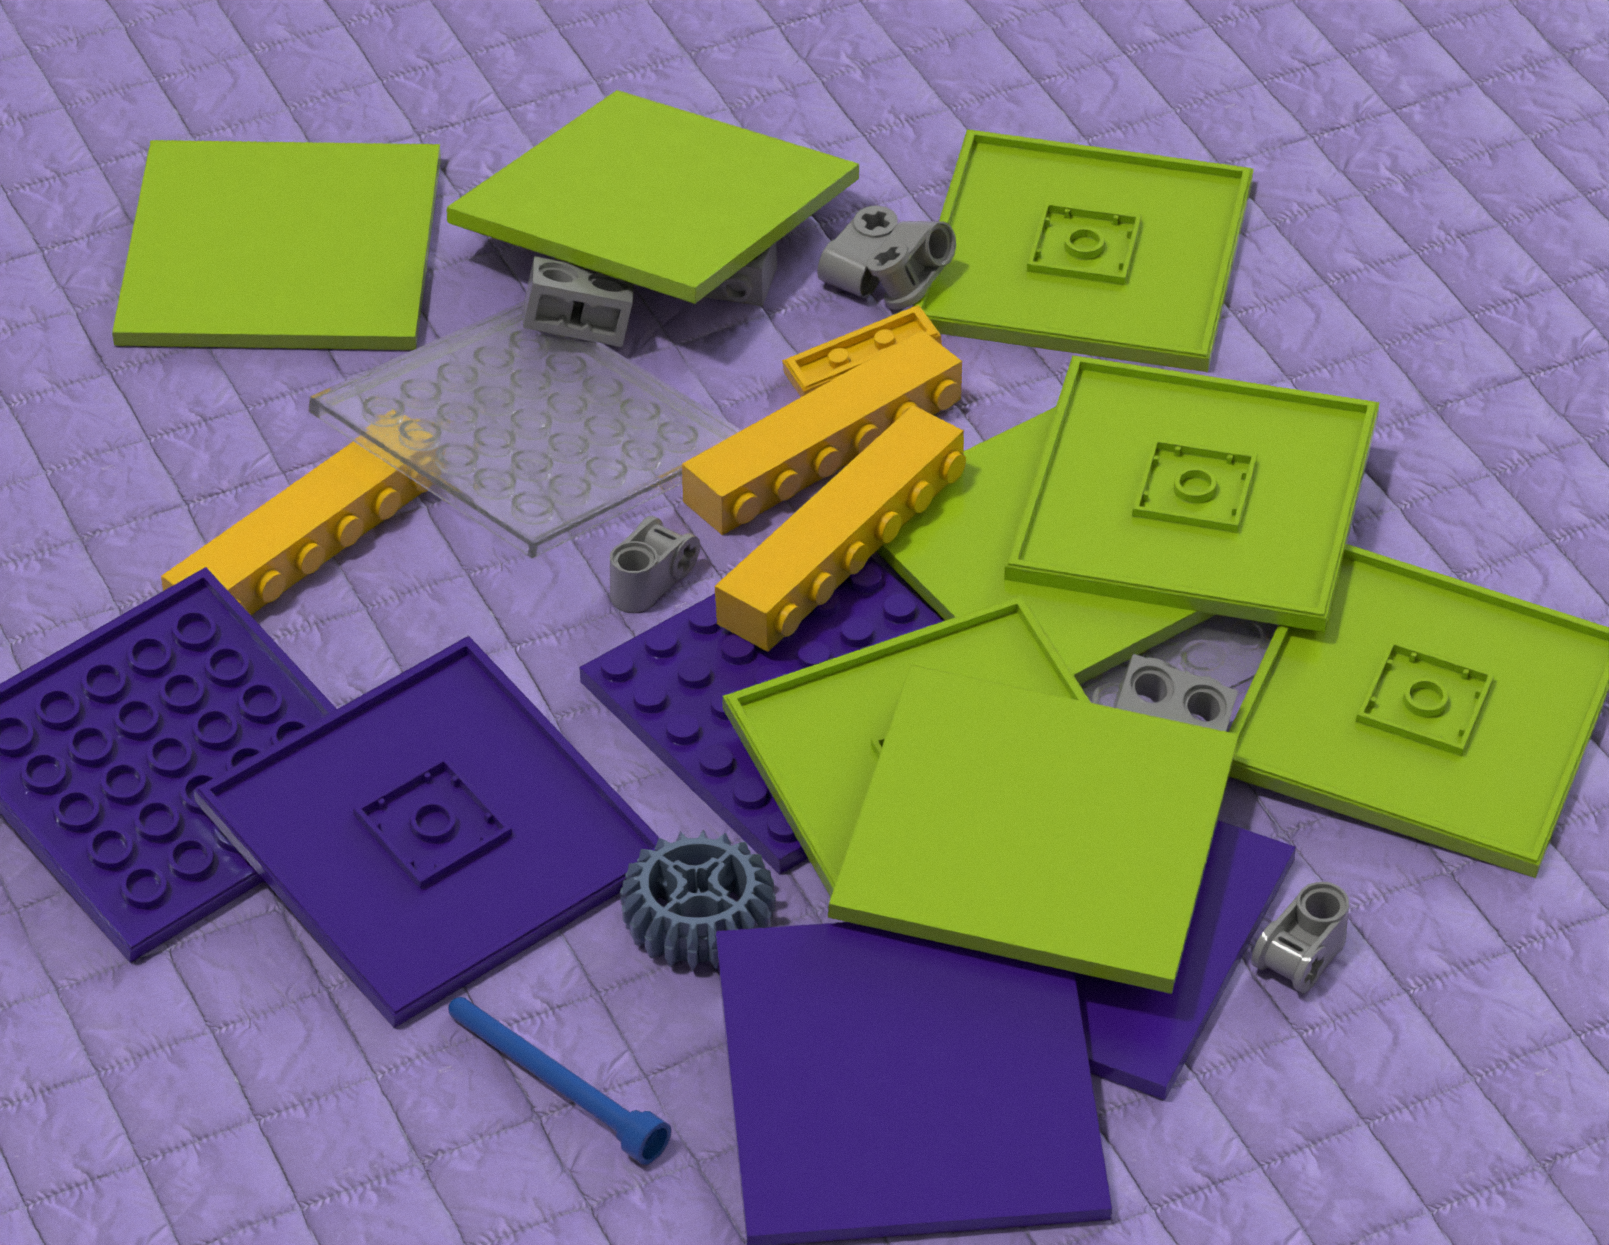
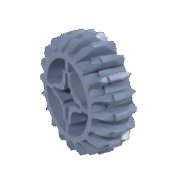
[620,829,776,971]

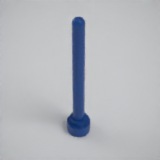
[448,997,671,1165]

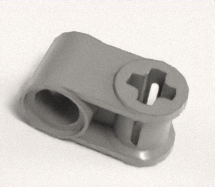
[817,206,898,298]
[867,221,956,310]
[610,516,700,613]
[1251,882,1349,993]

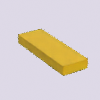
[782,305,942,397]

